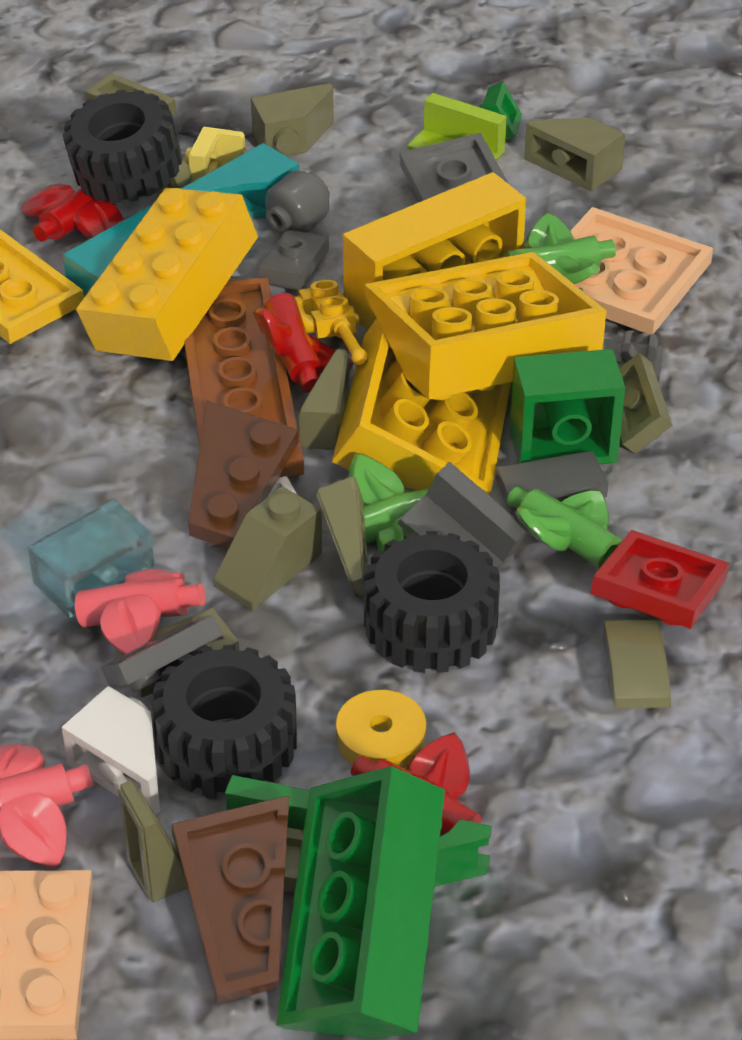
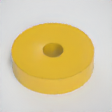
[336,690,426,768]

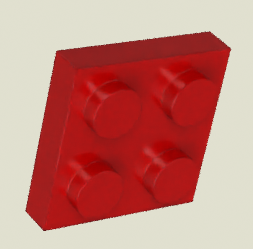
[590,530,730,629]

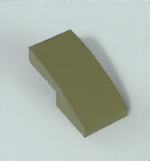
[603,620,671,708]

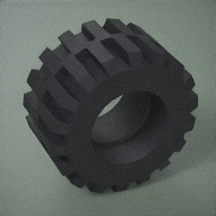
[63,90,182,203]
[364,531,500,673]
[152,645,297,798]

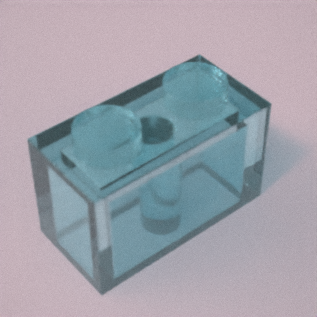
[28,499,155,618]

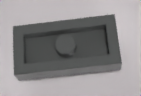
[100,615,223,691]

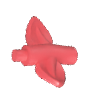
[75,569,206,655]
[0,743,94,868]

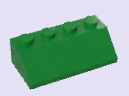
[276,766,445,1039]

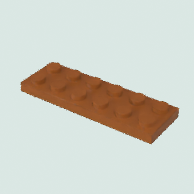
[184,277,304,477]

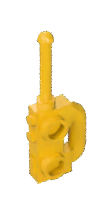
[295,280,368,365]

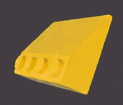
[364,252,606,400]
[332,319,511,495]

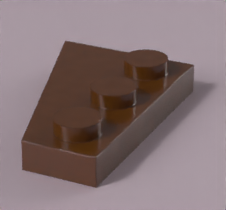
[188,400,299,549]
[172,796,289,1004]

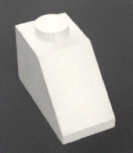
[62,686,160,815]

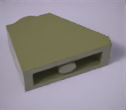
[251,83,334,156]
[524,118,625,192]
[213,486,322,611]

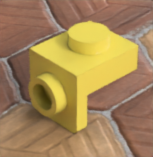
[184,126,246,183]

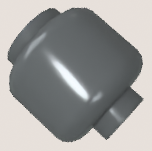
[265,170,330,233]

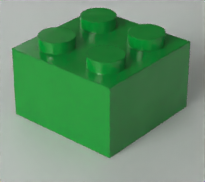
[510,349,625,464]

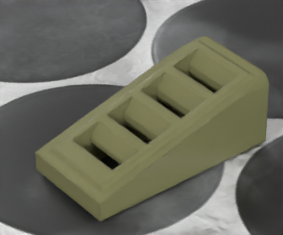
[299,349,349,450]
[316,476,368,599]
[119,780,186,902]

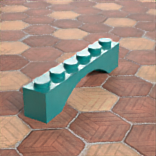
[63,143,299,297]

